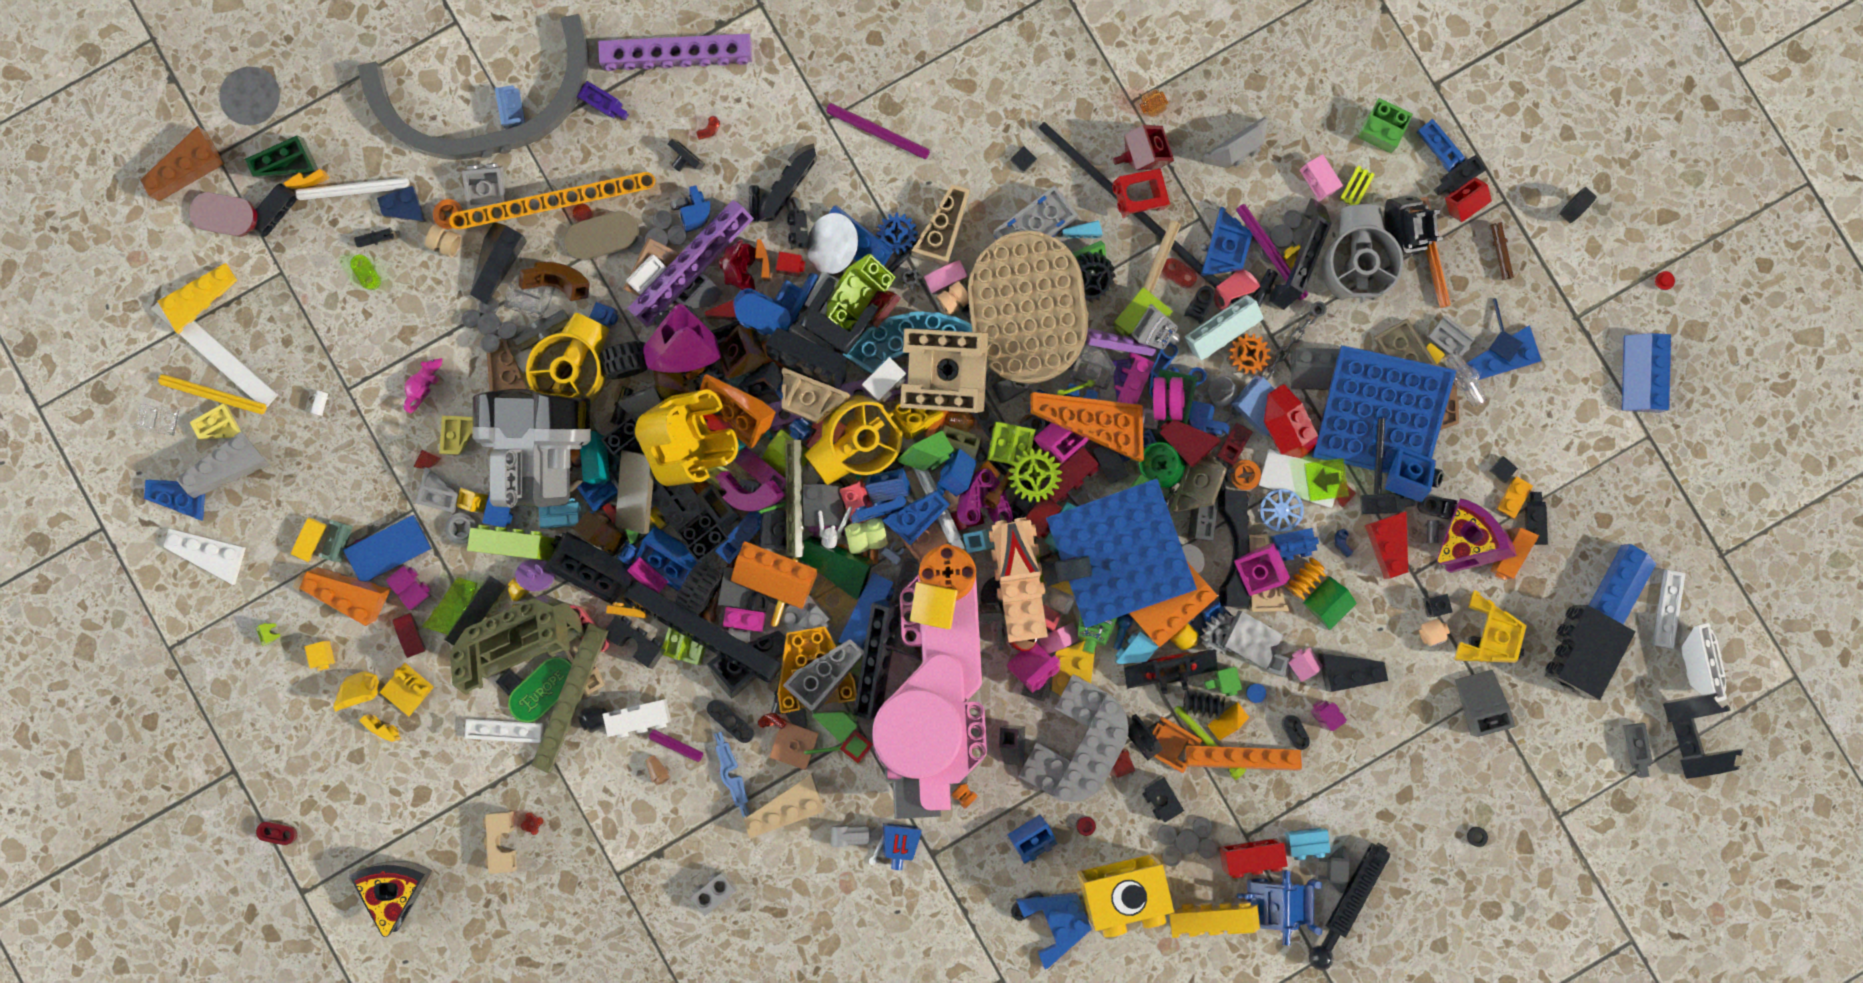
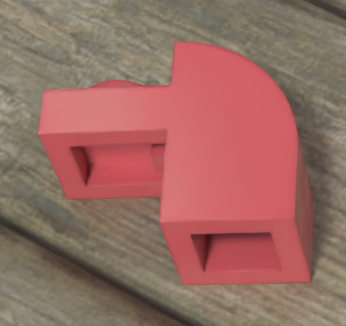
[806,418,846,449]

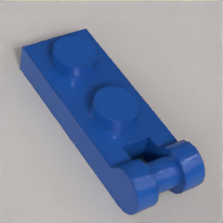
[1416,119,1465,172]
[851,495,906,524]

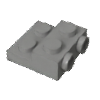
[462,163,506,209]
[780,594,832,632]

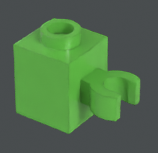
[1204,666,1242,697]

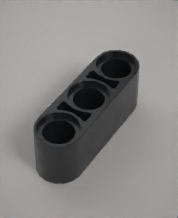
[253,183,297,238]

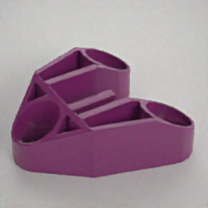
[957,469,1013,525]

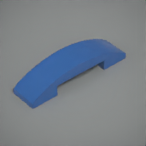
[715,503,778,564]

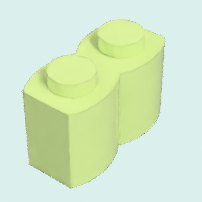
[844,518,888,554]

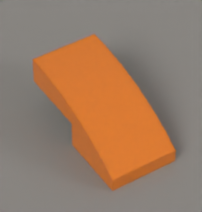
[755,239,771,281]

